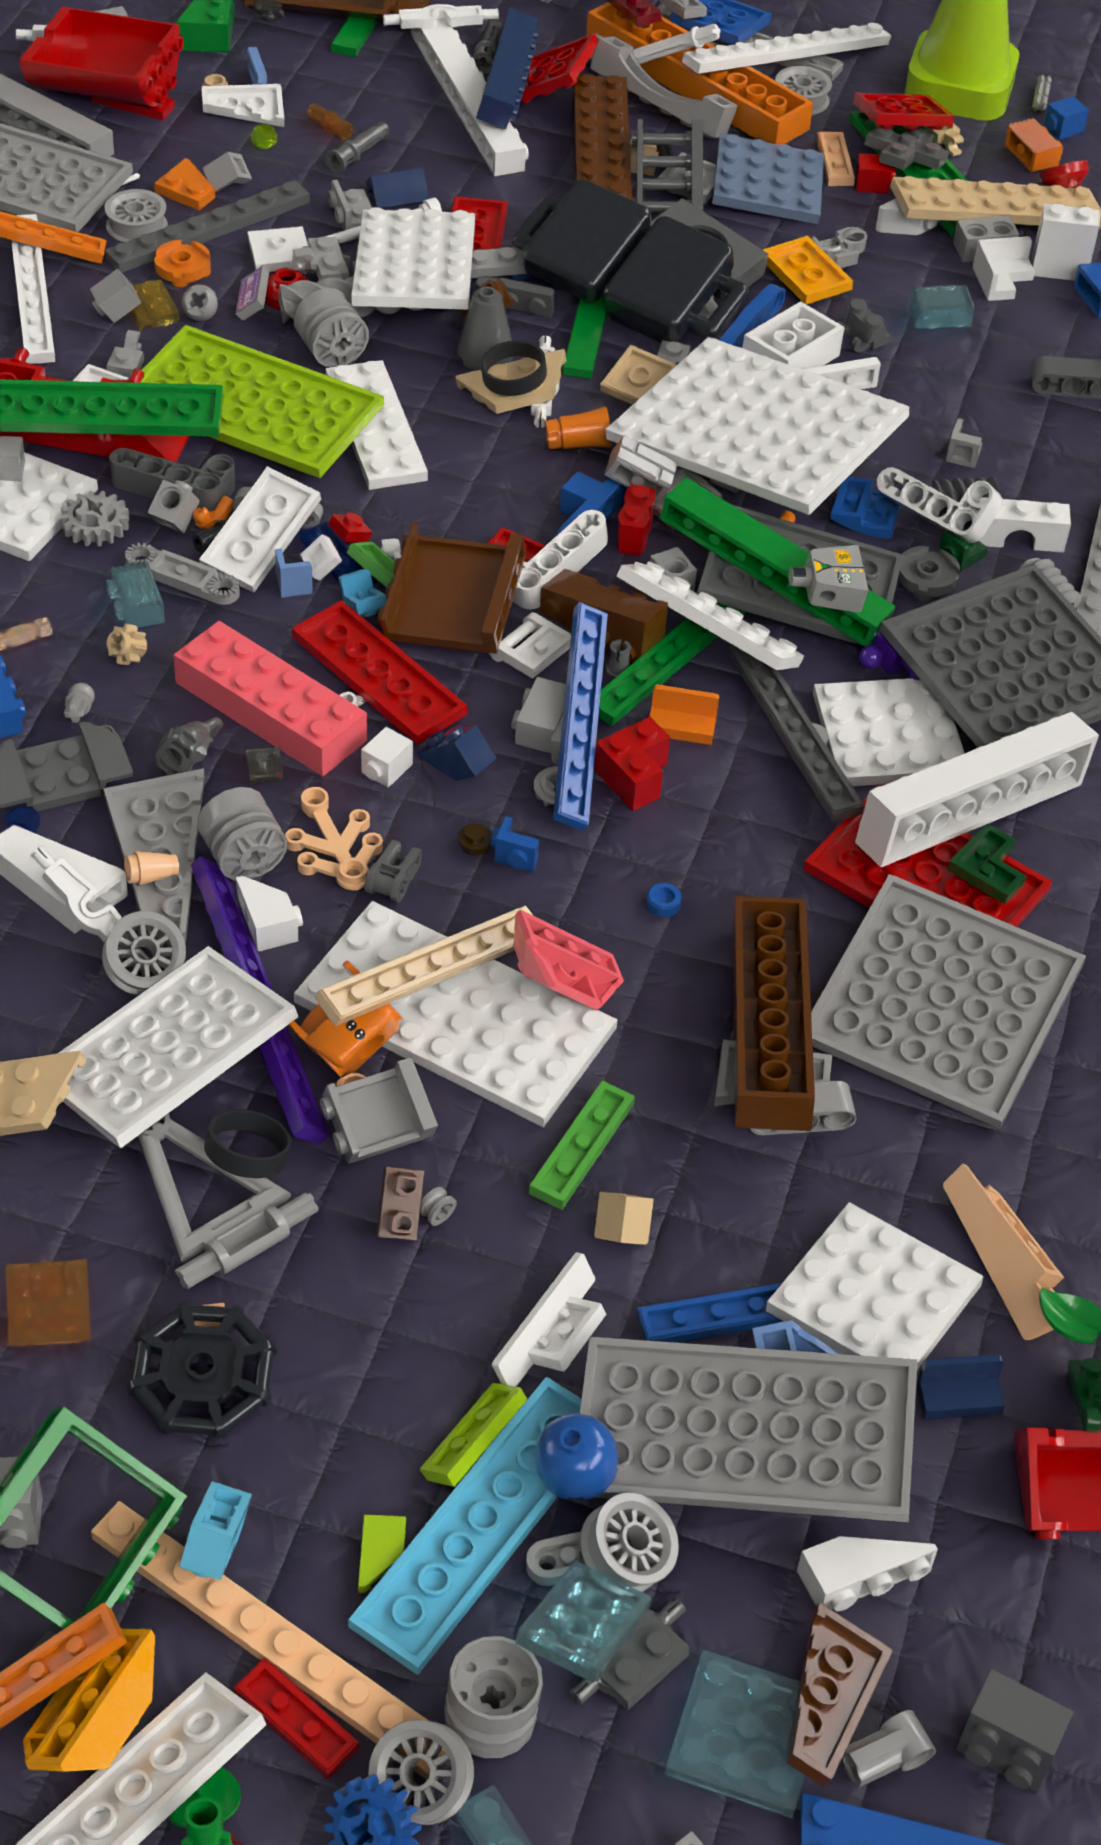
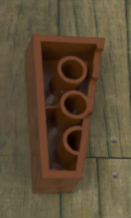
[540,569,668,664]

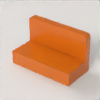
[650,684,719,745]

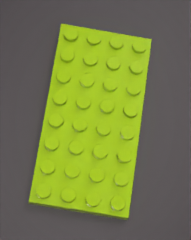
[141,325,385,478]

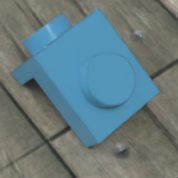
[339,569,386,617]

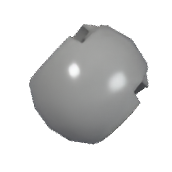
[182,284,218,321]

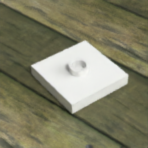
[248,226,308,272]

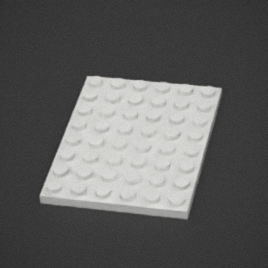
[606,337,909,515]

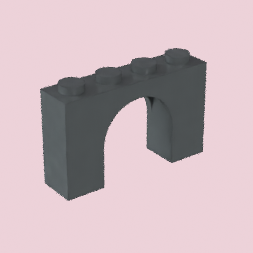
[652,198,768,304]

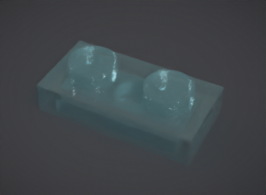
[455,1784,532,1845]

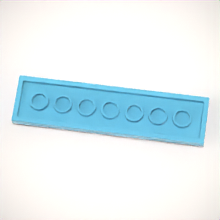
[348,1377,581,1675]

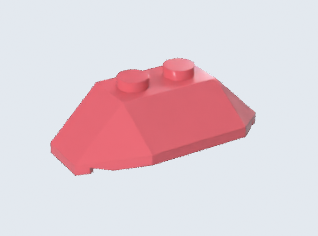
[514,910,624,1010]

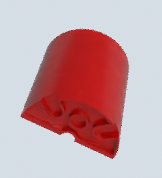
[19,7,184,107]

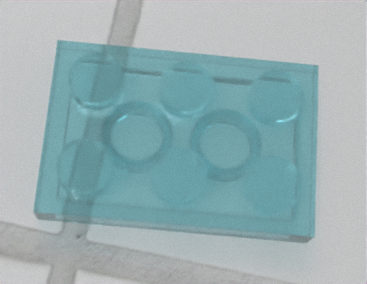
[515,1560,652,1683]

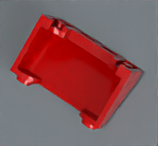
[1014,1428,1101,1539]

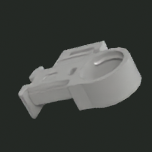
[812,227,867,268]

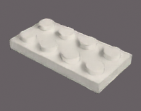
[199,467,321,593]

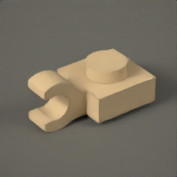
[924,123,964,157]

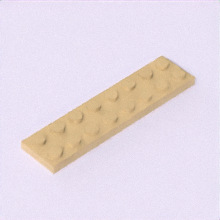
[890,176,1101,229]

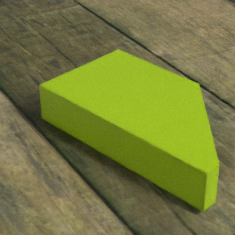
[358,1515,406,1593]

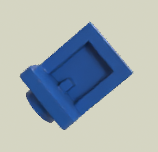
[490,816,539,872]

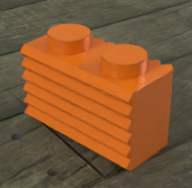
[1005,118,1063,173]

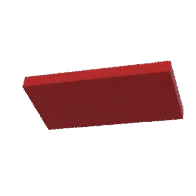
[451,196,508,251]

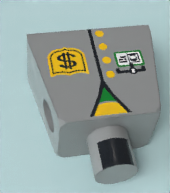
[788,545,869,612]

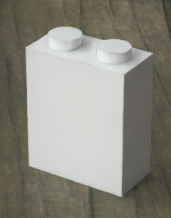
[1031,204,1100,281]

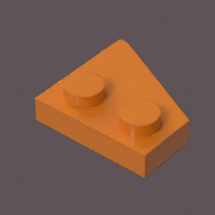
[154,158,215,211]

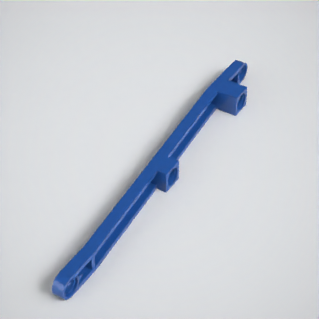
[555,283,785,537]

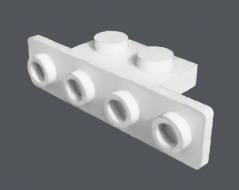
[492,1252,606,1387]

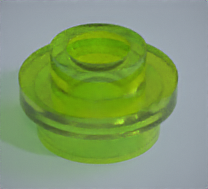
[251,124,278,149]

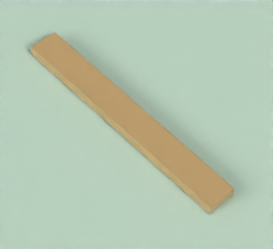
[314,905,533,1026]

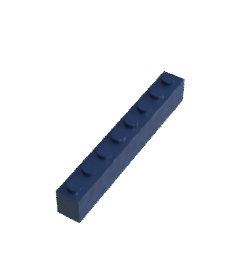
[476,8,540,129]

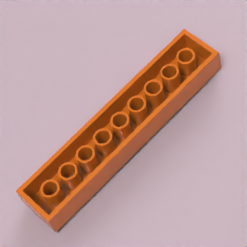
[586,2,813,145]

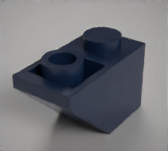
[417,724,497,781]

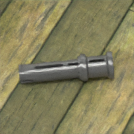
[472,19,503,74]
[325,121,389,174]

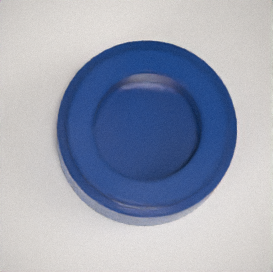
[646,883,682,917]

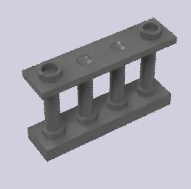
[632,119,703,213]

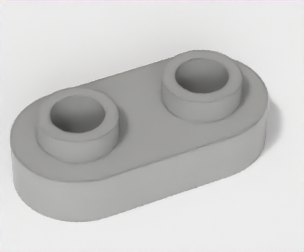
[526,1532,593,1586]

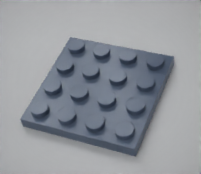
[712,134,824,224]

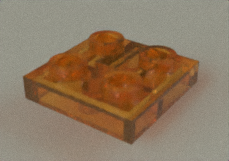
[6,1259,92,1347]

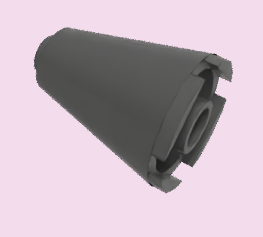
[456,287,513,371]

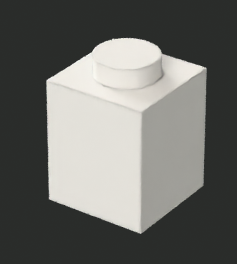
[361,727,413,787]

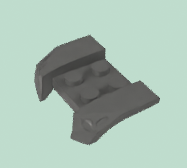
[0,722,133,812]

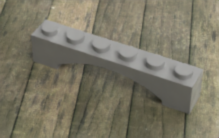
[590,36,738,139]

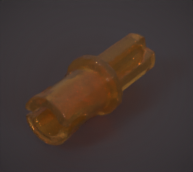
[307,103,354,140]

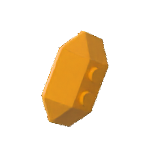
[23,1629,155,1772]

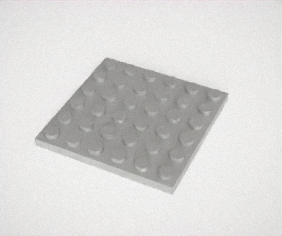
[811,874,1086,1129]

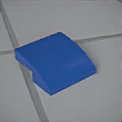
[831,477,901,539]

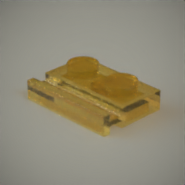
[130,279,180,330]

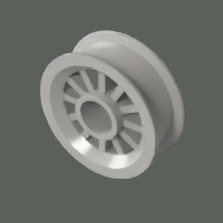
[775,66,832,115]
[105,189,168,243]
[102,911,186,995]
[580,1493,679,1594]
[369,1720,474,1825]

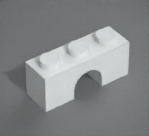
[971,497,1071,552]

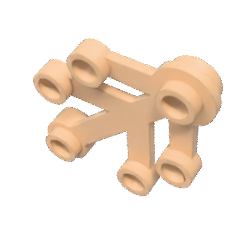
[285,787,383,890]

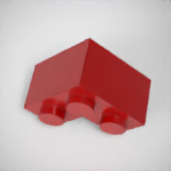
[594,717,670,811]

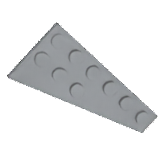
[103,768,205,947]

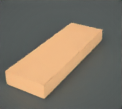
[816,132,855,186]

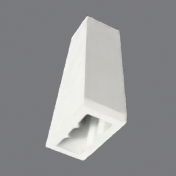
[0,825,128,934]

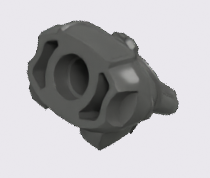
[154,717,223,776]

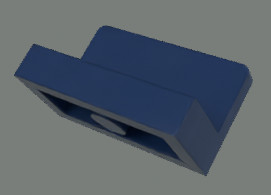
[365,167,429,209]
[916,1354,1005,1420]

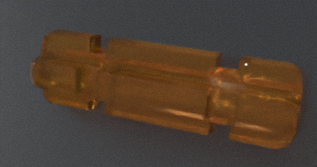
[0,617,52,652]

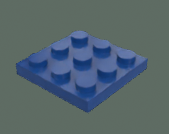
[670,0,772,46]

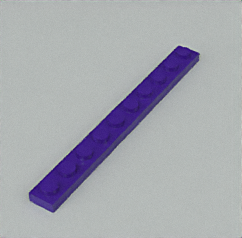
[191,856,329,1145]

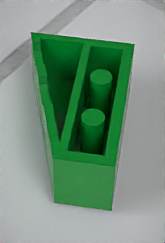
[176,0,235,52]

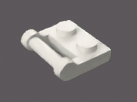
[489,612,571,679]

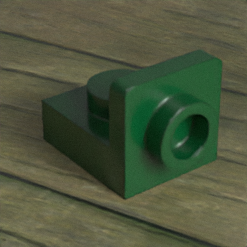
[940,531,988,572]

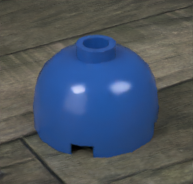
[535,1413,619,1500]

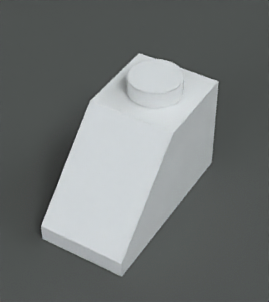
[876,198,938,235]
[236,876,303,952]

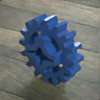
[323,1774,422,1845]

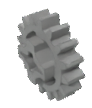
[60,491,129,547]

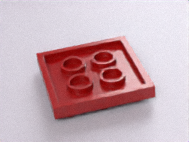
[521,33,599,104]
[853,93,955,130]

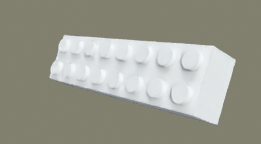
[855,712,1099,867]

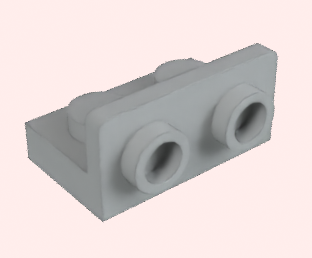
[328,180,372,231]

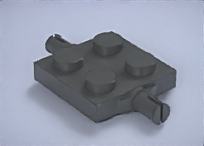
[567,1592,689,1710]

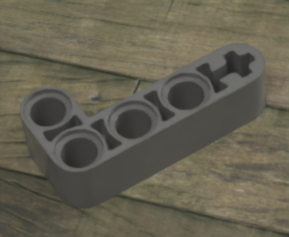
[1031,356,1101,399]
[109,448,236,511]

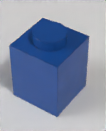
[1044,96,1089,140]

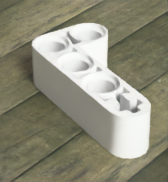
[877,467,1002,543]
[513,510,608,610]

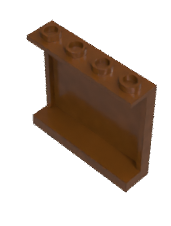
[378,522,526,654]

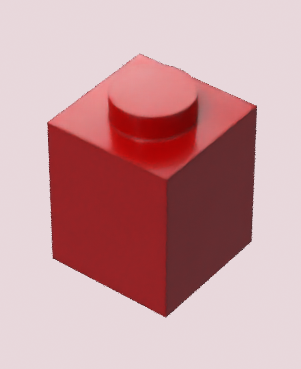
[855,153,896,194]

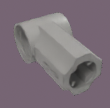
[842,1710,936,1787]

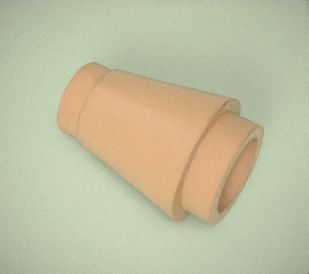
[124,851,179,886]

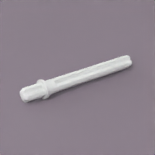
[632,23,721,64]

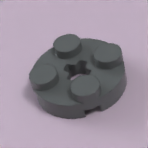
[898,546,960,601]

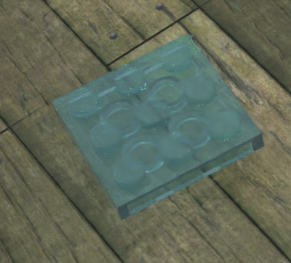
[664,1650,805,1818]

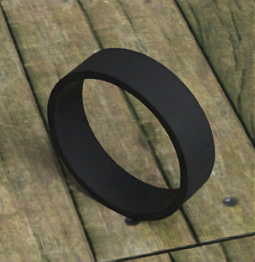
[481,340,547,396]
[204,1109,292,1178]

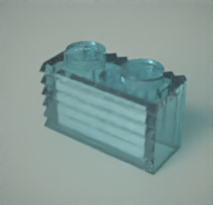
[909,285,975,329]
[106,560,165,628]

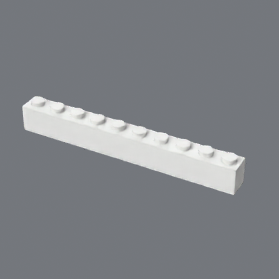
[411,19,529,176]

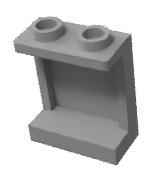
[320,1057,438,1164]

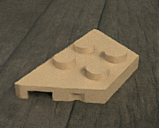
[455,349,566,414]
[0,1050,86,1136]

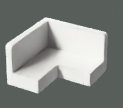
[972,236,1035,301]

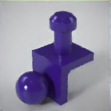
[859,631,920,680]

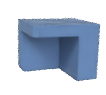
[275,549,313,598]

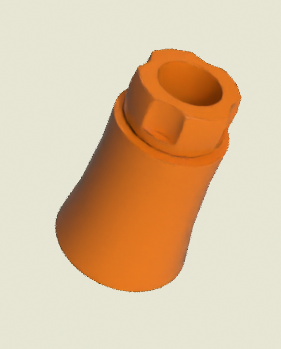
[545,406,612,450]

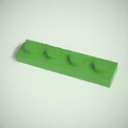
[529,1080,635,1210]

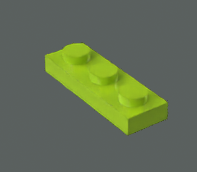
[420,1383,528,1487]

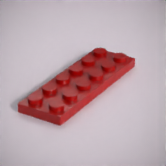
[292,600,468,745]

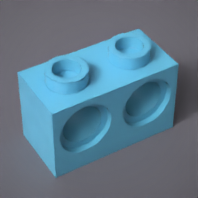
[179,1481,252,1581]

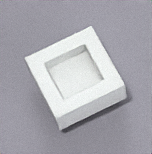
[300,534,342,581]

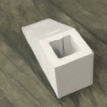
[797,1536,938,1611]

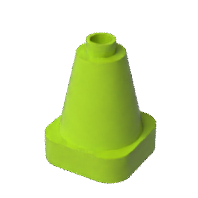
[904,0,1020,120]

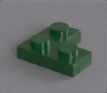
[947,823,1027,905]

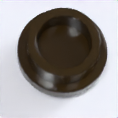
[458,824,492,856]

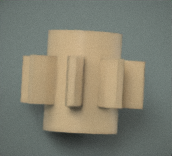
[107,623,147,665]

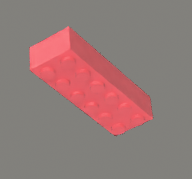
[173,621,367,777]

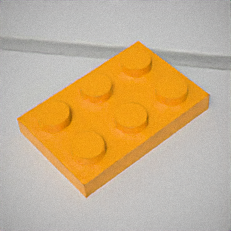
[763,236,853,305]

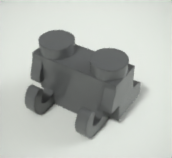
[838,299,892,352]

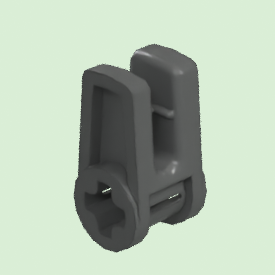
[364,840,422,903]

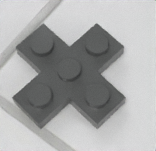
[864,126,950,170]

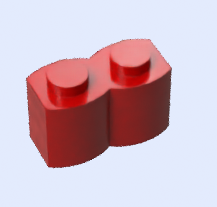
[616,485,655,556]

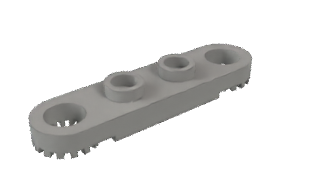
[125,543,240,605]

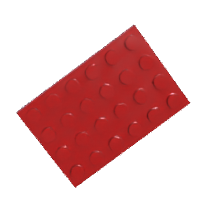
[803,784,1053,927]

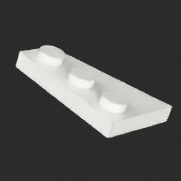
[201,84,284,127]

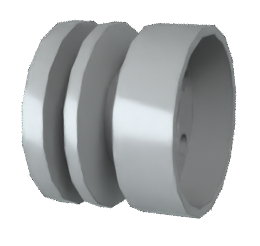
[294,288,369,367]
[197,787,287,881]
[444,1636,543,1759]

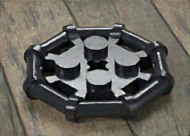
[126,1301,277,1439]

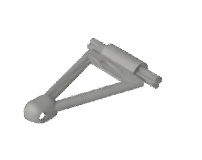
[137,1113,319,1289]

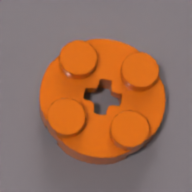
[154,240,211,288]

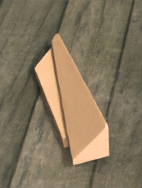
[943,1164,1064,1340]

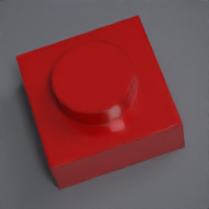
[328,513,373,542]

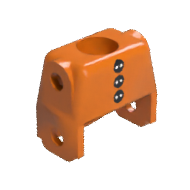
[288,960,403,1078]

